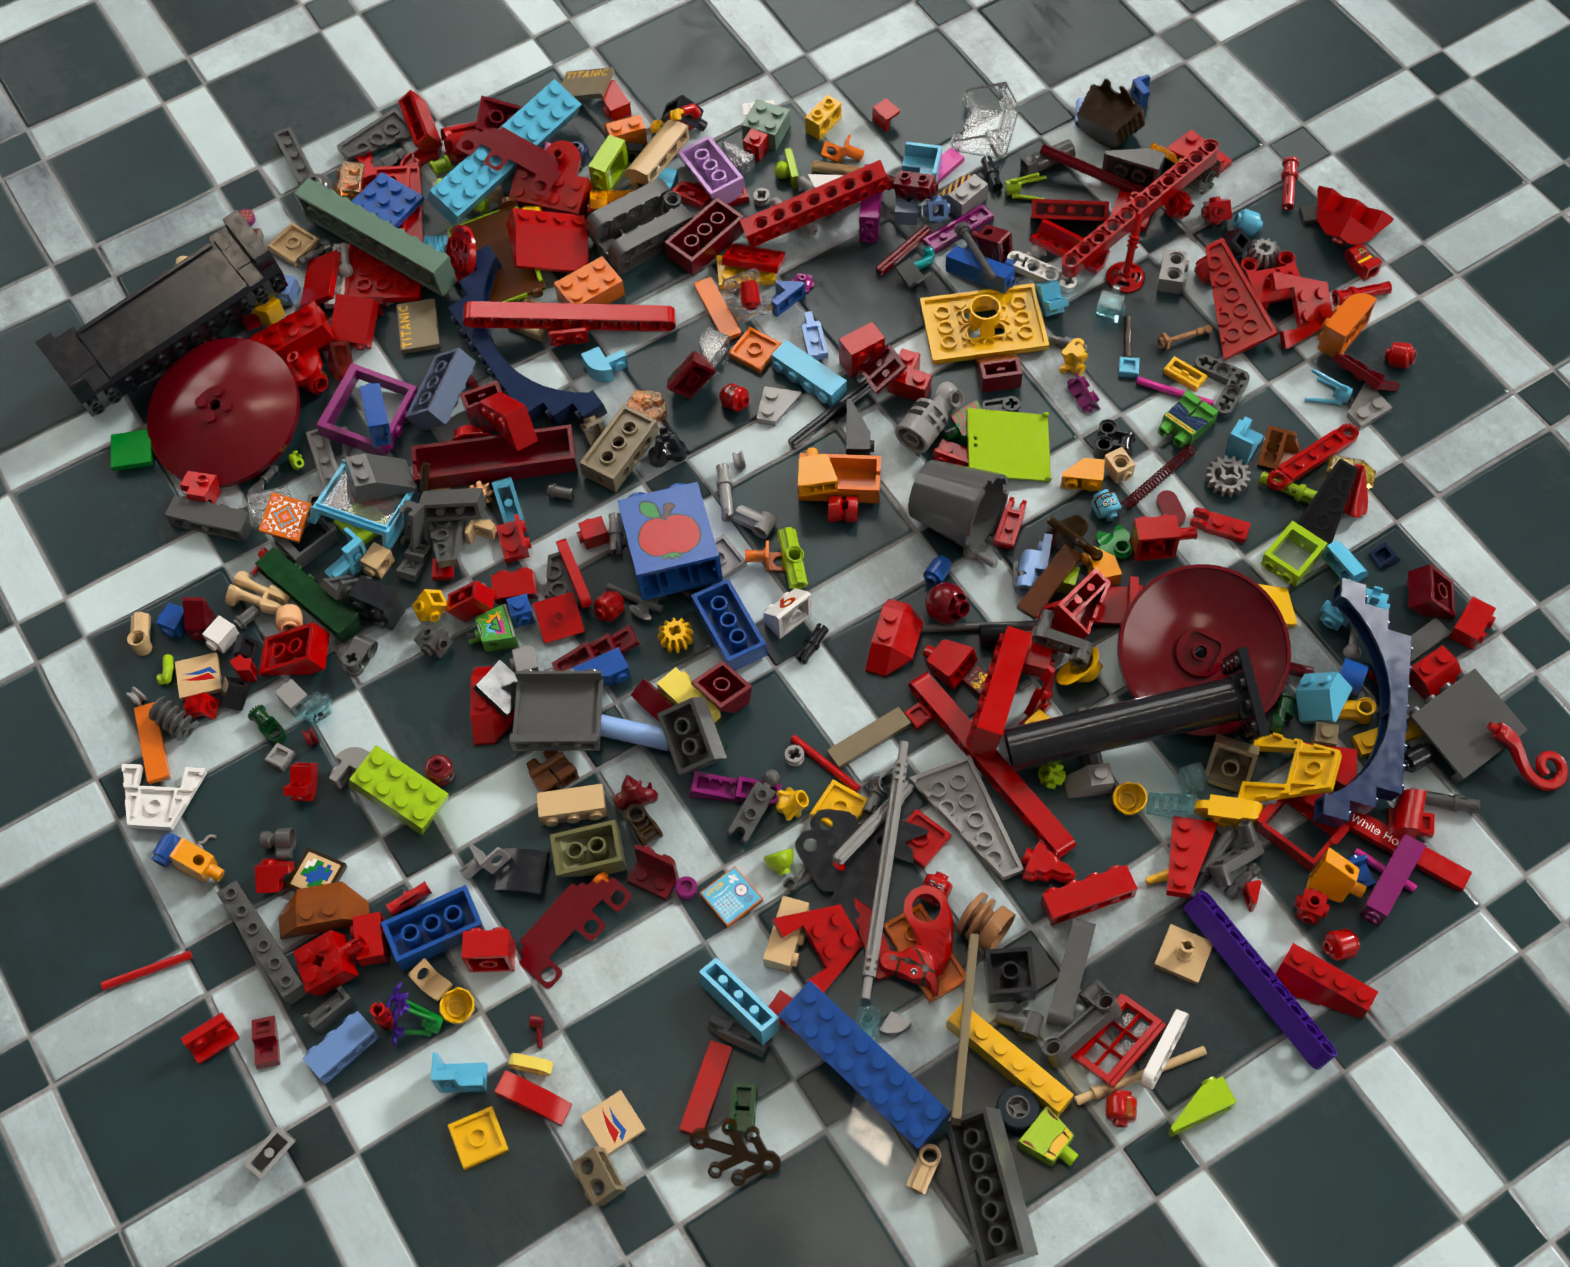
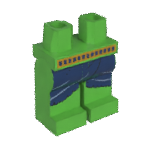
[1158,390,1218,448]

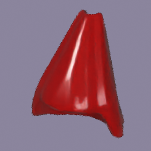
[1343,464,1368,518]

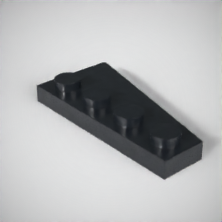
[1297,458,1358,547]

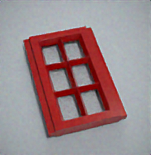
[1071,993,1167,1088]

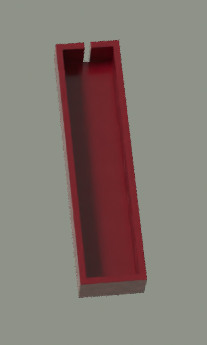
[411,425,578,493]

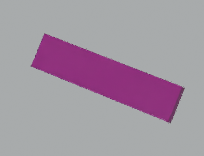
[689,771,782,806]

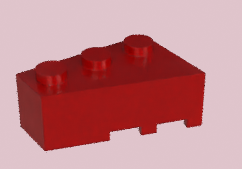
[479,391,538,451]
[1052,568,1111,639]

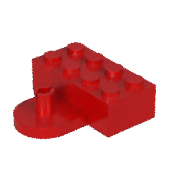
[509,140,593,216]
[248,301,335,387]

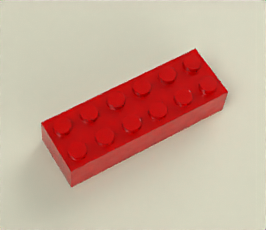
[966,626,1032,759]

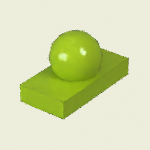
[774,148,799,189]

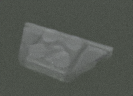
[846,1090,897,1168]

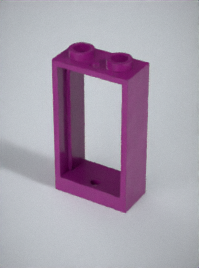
[859,164,883,243]
[1360,834,1426,925]

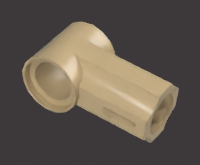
[127,612,153,656]
[906,1144,941,1196]

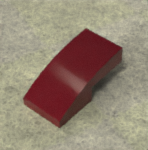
[631,678,675,722]
[251,1016,281,1069]

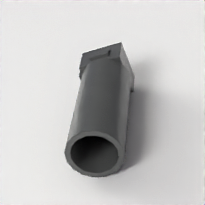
[1020,139,1076,176]

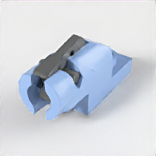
[1013,533,1053,595]

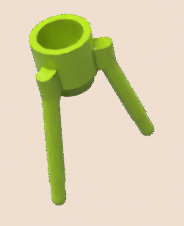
[1005,173,1047,200]

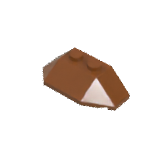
[279,881,370,940]

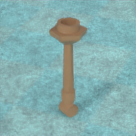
[1157,325,1212,351]

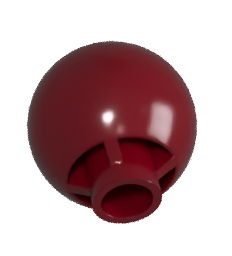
[925,582,970,625]

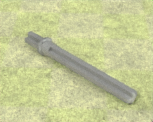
[833,781,914,865]

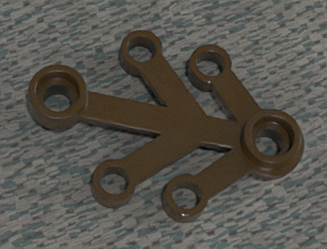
[690,1118,781,1186]

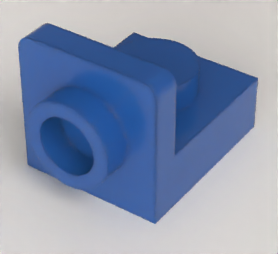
[1130,74,1150,107]
[1347,854,1376,889]

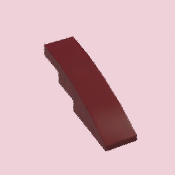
[552,625,640,671]

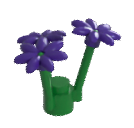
[386,982,443,1047]

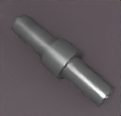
[1048,334,1088,352]

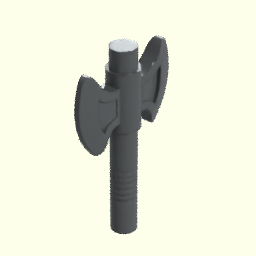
[605,582,667,621]

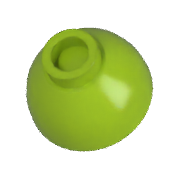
[763,848,794,876]

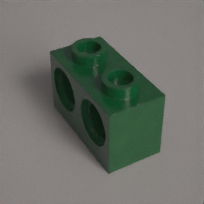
[728,1082,758,1138]

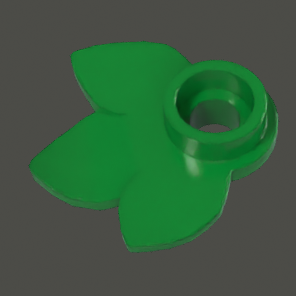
[1096,524,1132,559]

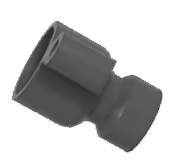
[260,827,297,860]

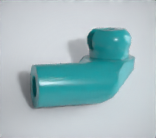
[914,246,935,270]

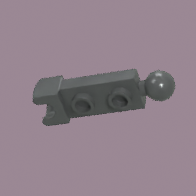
[726,769,780,845]

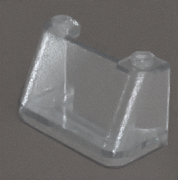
[950,82,1019,159]

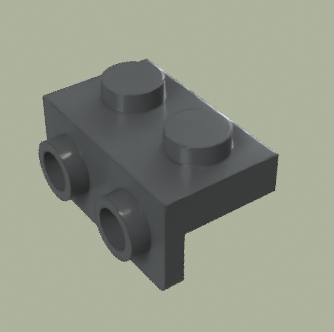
[320,574,372,600]

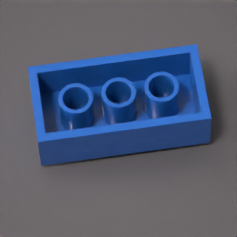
[691,578,767,671]
[381,885,485,971]

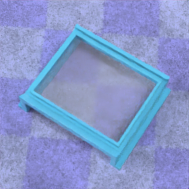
[307,459,419,550]

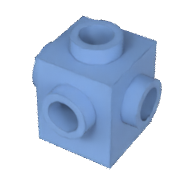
[923,195,951,224]

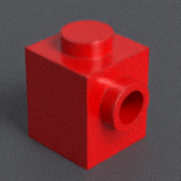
[743,128,769,162]
[576,516,609,550]

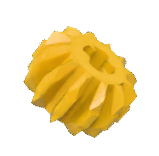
[658,617,694,653]

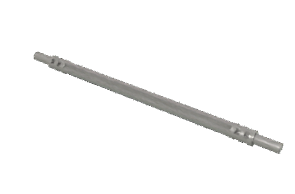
[861,741,909,1001]

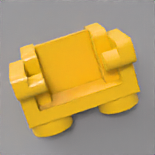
[1059,338,1088,376]

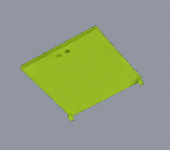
[966,408,1052,483]

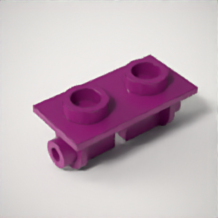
[1067,372,1101,413]

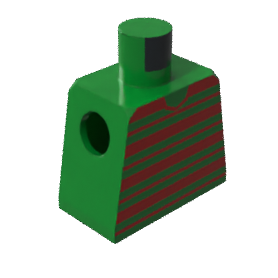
[943,400,982,447]

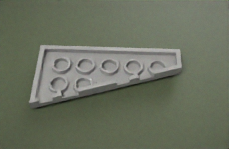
[909,755,1024,880]

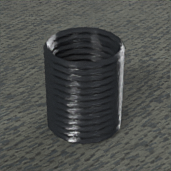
[979,623,1008,647]

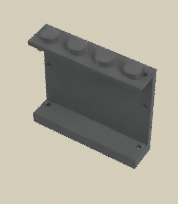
[1406,668,1528,785]

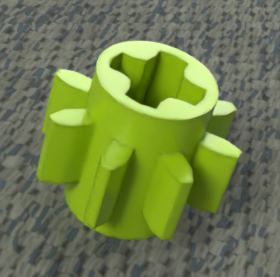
[1038,762,1066,789]

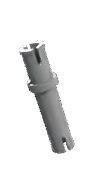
[716,463,734,522]

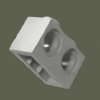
[1157,249,1190,294]

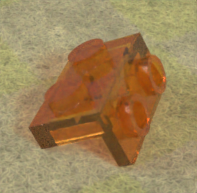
[335,161,365,197]

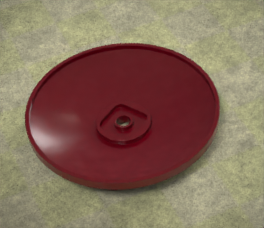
[147,338,300,488]
[1117,564,1291,737]

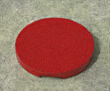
[446,225,476,283]

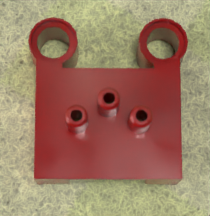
[1240,251,1301,311]

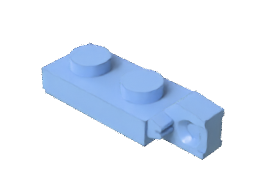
[801,311,828,360]

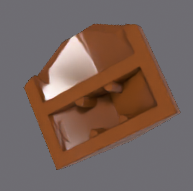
[1257,425,1300,469]

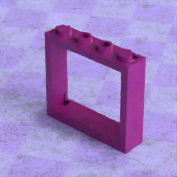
[317,363,417,456]

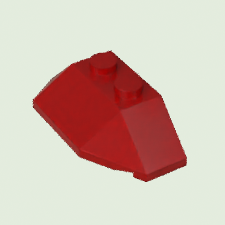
[865,599,924,677]
[470,666,515,746]

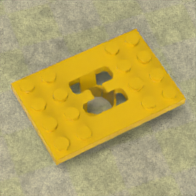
[920,283,1049,365]

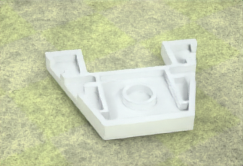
[121,764,207,831]

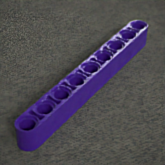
[1184,890,1337,1070]

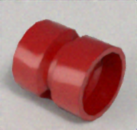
[828,495,858,523]

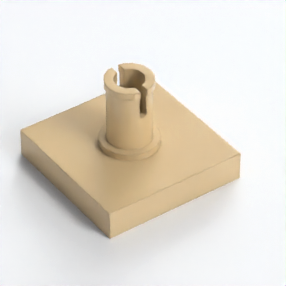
[1153,924,1213,985]

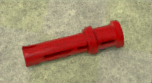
[1281,156,1299,211]
[1332,281,1392,307]

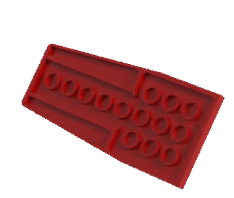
[344,165,423,303]

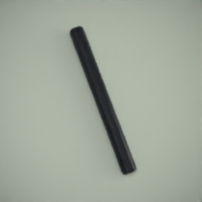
[788,379,873,449]

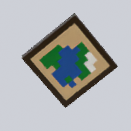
[285,847,348,892]

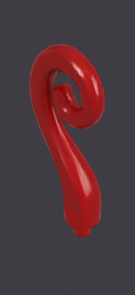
[1487,722,1568,791]

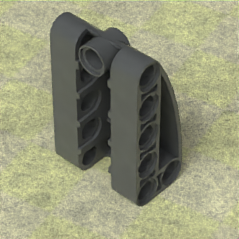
[586,178,693,274]

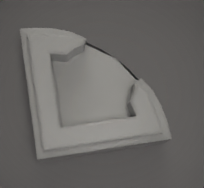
[880,1011,911,1035]

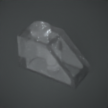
[698,327,730,369]

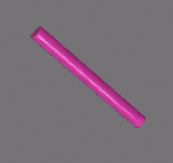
[1136,376,1215,407]

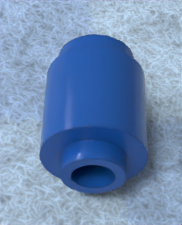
[923,555,952,586]
[151,833,181,867]

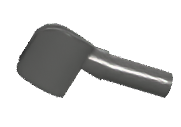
[783,866,808,893]

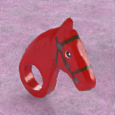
[879,885,954,997]

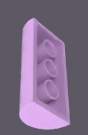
[677,136,745,204]

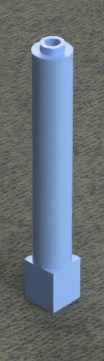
[601,714,670,751]

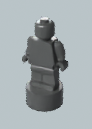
[297,238,333,265]

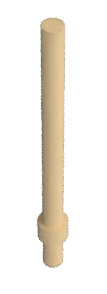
[1074,1046,1207,1106]

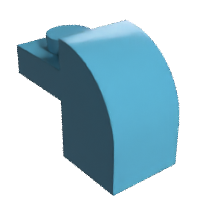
[1035,280,1069,316]
[581,346,628,382]

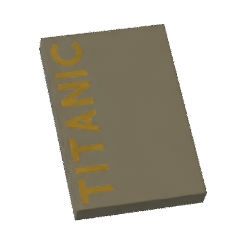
[561,67,615,100]
[396,299,441,354]

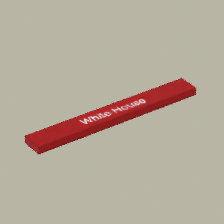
[1297,793,1472,892]

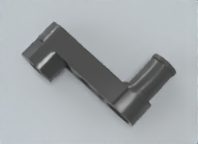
[1031,609,1093,668]
[1208,820,1264,888]

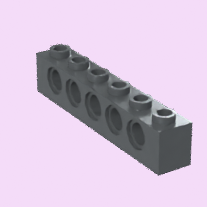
[217,880,309,1006]

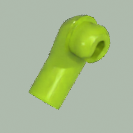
[288,451,304,470]

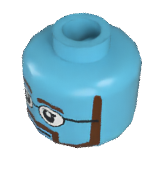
[1091,489,1122,521]

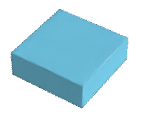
[1118,357,1140,378]

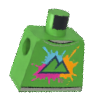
[466,604,519,652]

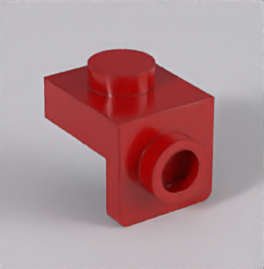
[184,692,219,720]

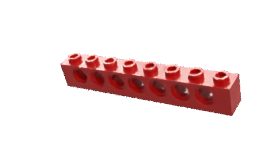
[740,160,892,248]

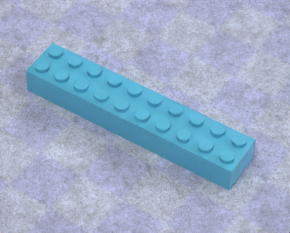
[427,79,582,226]

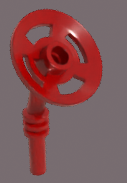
[1106,213,1145,293]

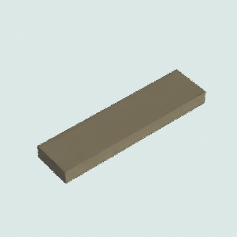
[827,707,911,769]

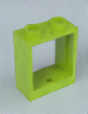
[588,135,629,191]
[1261,520,1328,587]

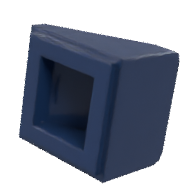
[1369,541,1401,570]

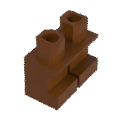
[526,751,579,792]

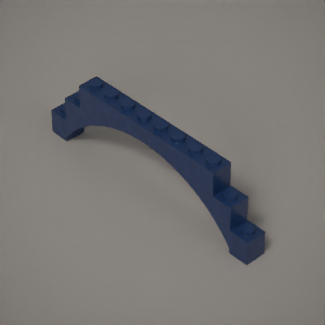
[448,244,608,425]
[1313,578,1413,828]

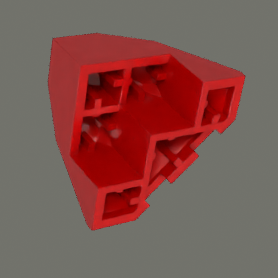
[1317,186,1394,245]

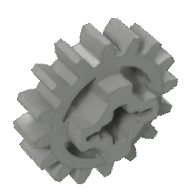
[1205,455,1251,498]

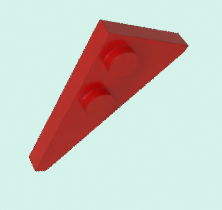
[1018,665,1056,725]

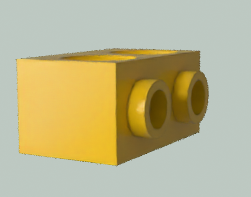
[805,95,842,140]

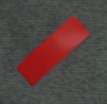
[494,1070,572,1126]

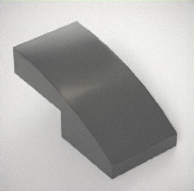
[396,543,432,582]

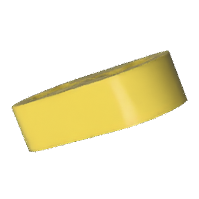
[508,1053,554,1076]

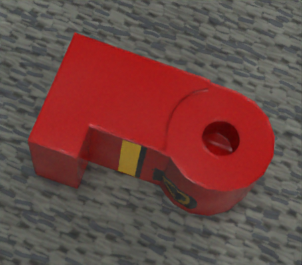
[1344,243,1382,281]

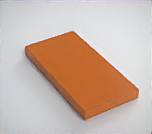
[883,903,966,1004]

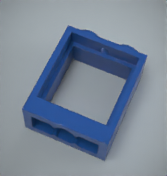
[359,383,393,448]

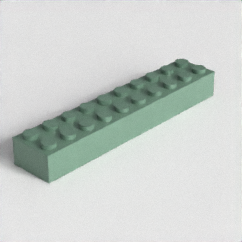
[294,178,458,297]

